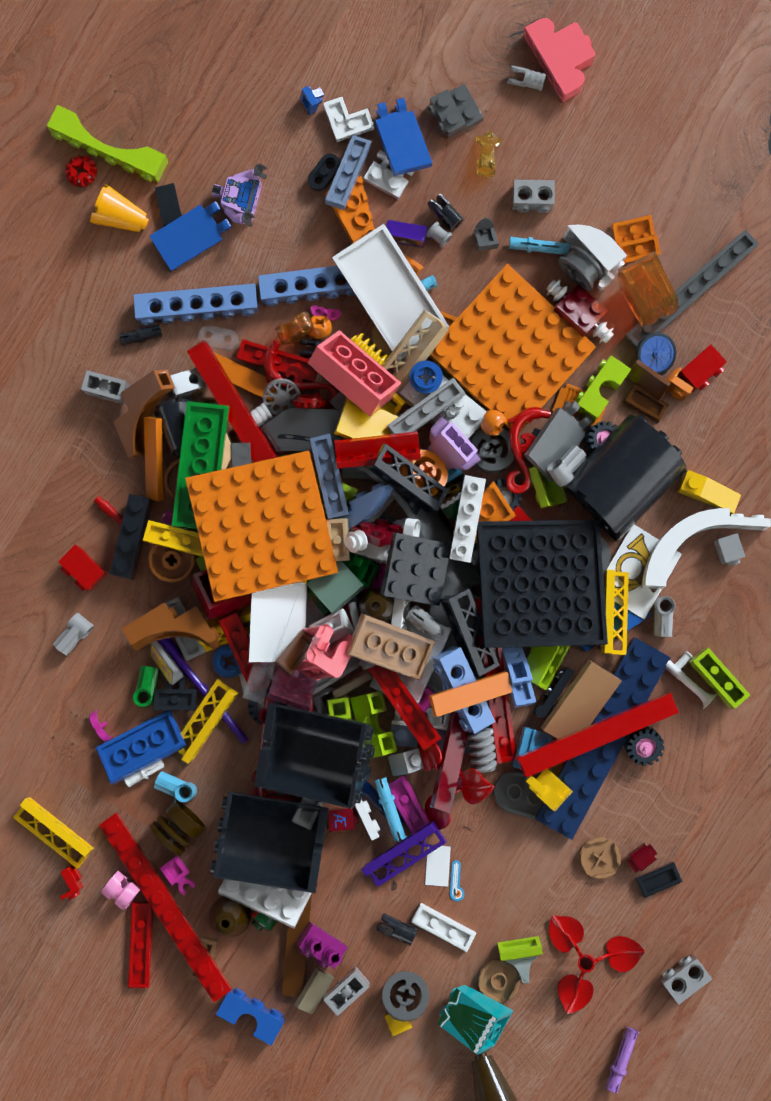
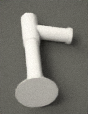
[665,651,717,710]

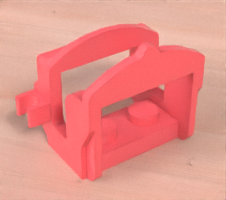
[296,624,352,681]

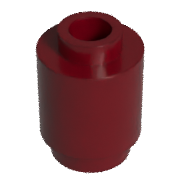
[625,843,658,873]

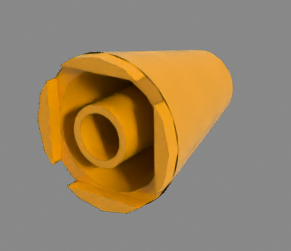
[90,184,149,232]

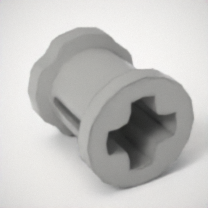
[426,222,453,248]

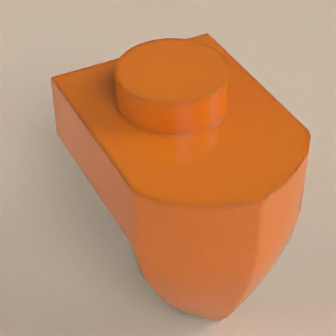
[665,367,693,401]

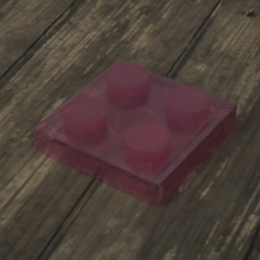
[267,666,317,710]

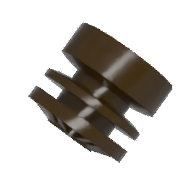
[150,799,206,856]

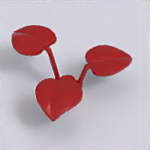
[417,742,494,830]
[549,915,645,1014]

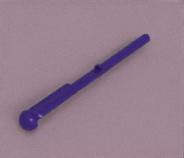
[157,638,249,744]

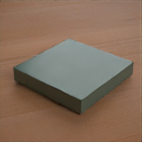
[307,561,365,615]

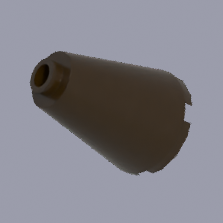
[357,588,395,624]
[210,896,252,937]
[472,1052,517,1101]

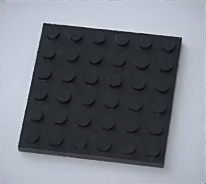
[477,520,608,648]

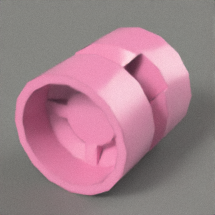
[101,871,140,911]

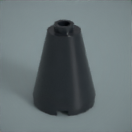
[154,398,192,458]

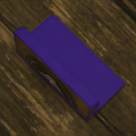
[386,220,427,248]

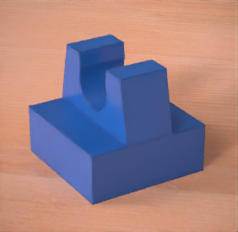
[300,86,324,115]

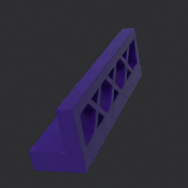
[361,821,447,887]

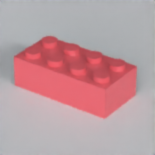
[308,330,401,416]

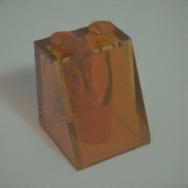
[618,251,679,327]

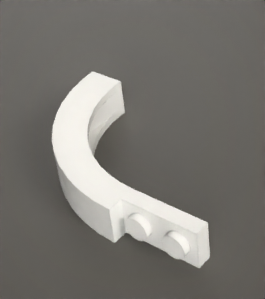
[642,508,771,589]

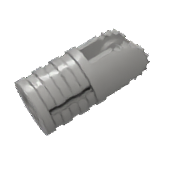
[507,65,546,91]
[406,605,444,639]

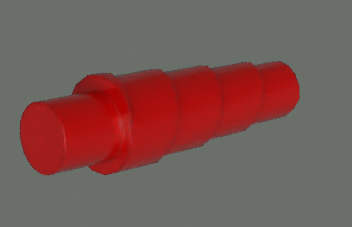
[93,496,123,525]

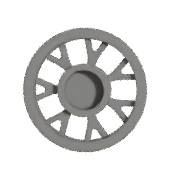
[263,379,301,415]

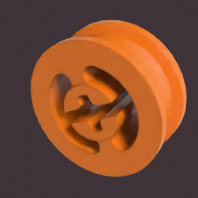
[399,450,448,496]

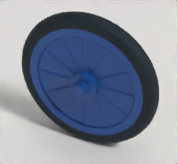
[636,332,676,375]

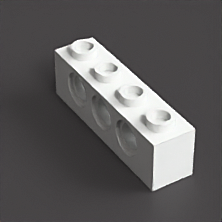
[449,475,486,563]

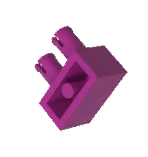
[296,921,348,969]

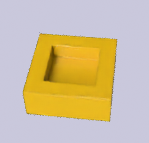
[384,1013,412,1036]

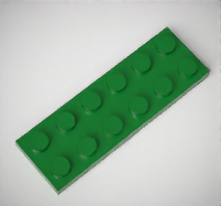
[172,401,229,529]

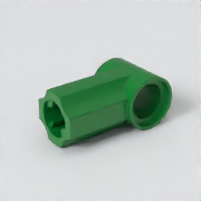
[133,666,160,708]

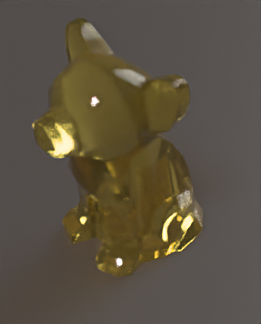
[476,131,502,178]

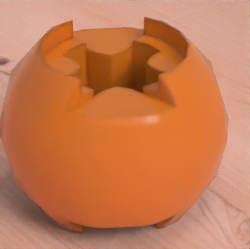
[306,315,332,340]
[480,410,506,436]

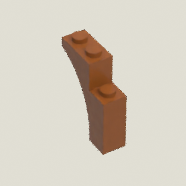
[113,369,175,458]
[121,602,220,651]

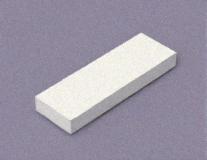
[411,903,476,952]

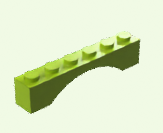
[47,105,168,183]

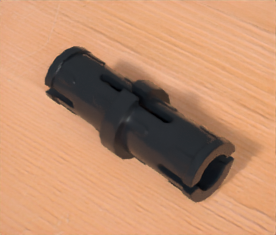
[120,324,162,346]

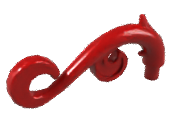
[263,340,338,409]
[505,407,550,494]

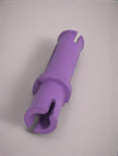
[605,1026,639,1093]

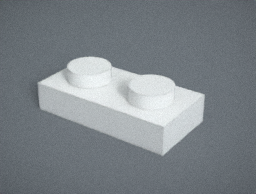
[355,799,381,840]

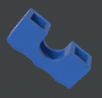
[216,988,285,1046]

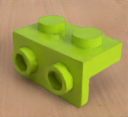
[529,467,568,508]

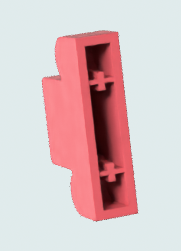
[523,18,595,103]

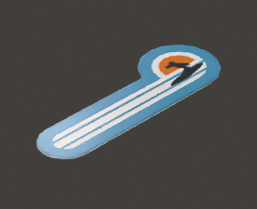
[450,860,465,901]

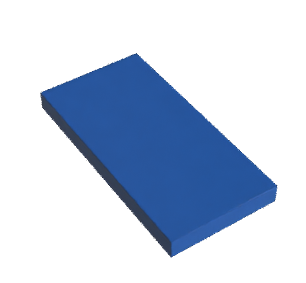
[96,711,187,785]

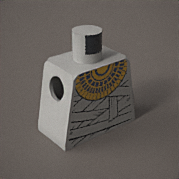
[167,368,206,402]

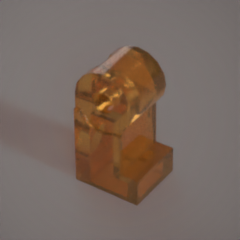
[275,312,314,345]

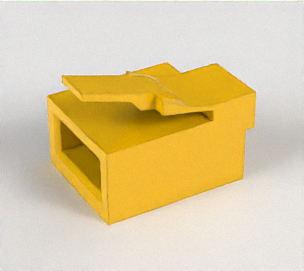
[526,769,573,811]

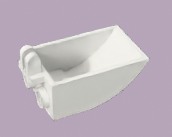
[563,224,627,291]

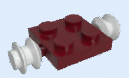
[546,280,614,344]
[345,518,407,553]

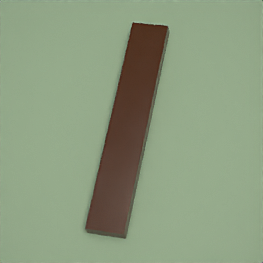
[282,893,312,997]

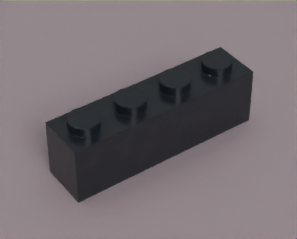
[110,494,153,580]

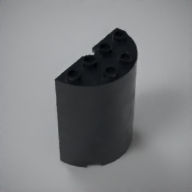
[563,414,687,542]
[254,702,375,809]
[210,792,329,893]

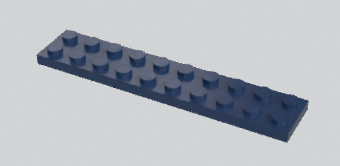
[535,637,671,840]

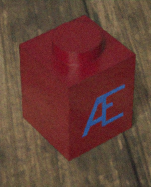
[328,807,359,832]

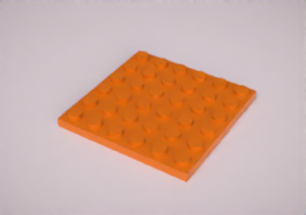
[429,263,596,433]
[185,451,339,602]

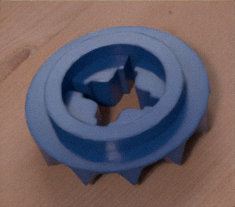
[409,361,443,394]
[213,645,241,678]

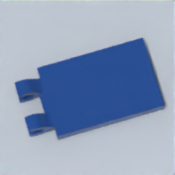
[375,98,432,176]
[150,201,231,272]

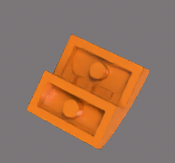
[611,215,661,263]

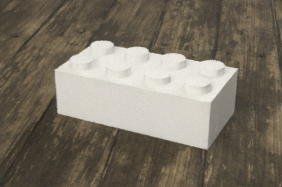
[400,369,486,440]

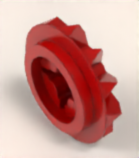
[65,154,97,187]
[293,394,326,409]

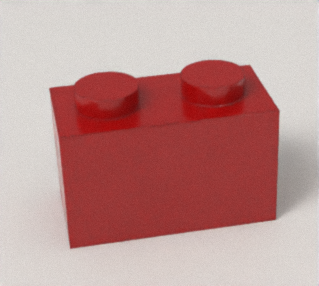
[677,344,727,392]
[58,544,108,591]

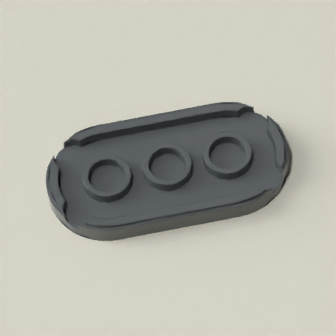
[493,771,543,820]

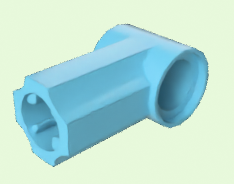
[154,771,197,802]

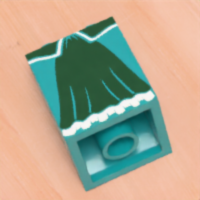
[437,985,514,1055]

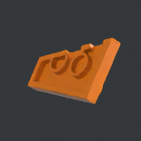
[452,481,516,544]

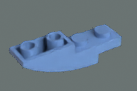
[326,483,393,531]
[502,647,536,708]

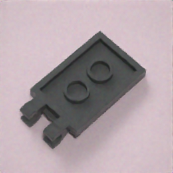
[524,401,592,482]

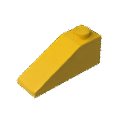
[676,470,741,514]

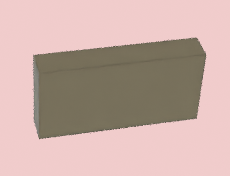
[332,672,373,698]
[294,968,334,1014]

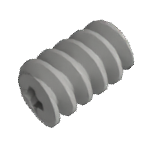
[467,726,497,773]

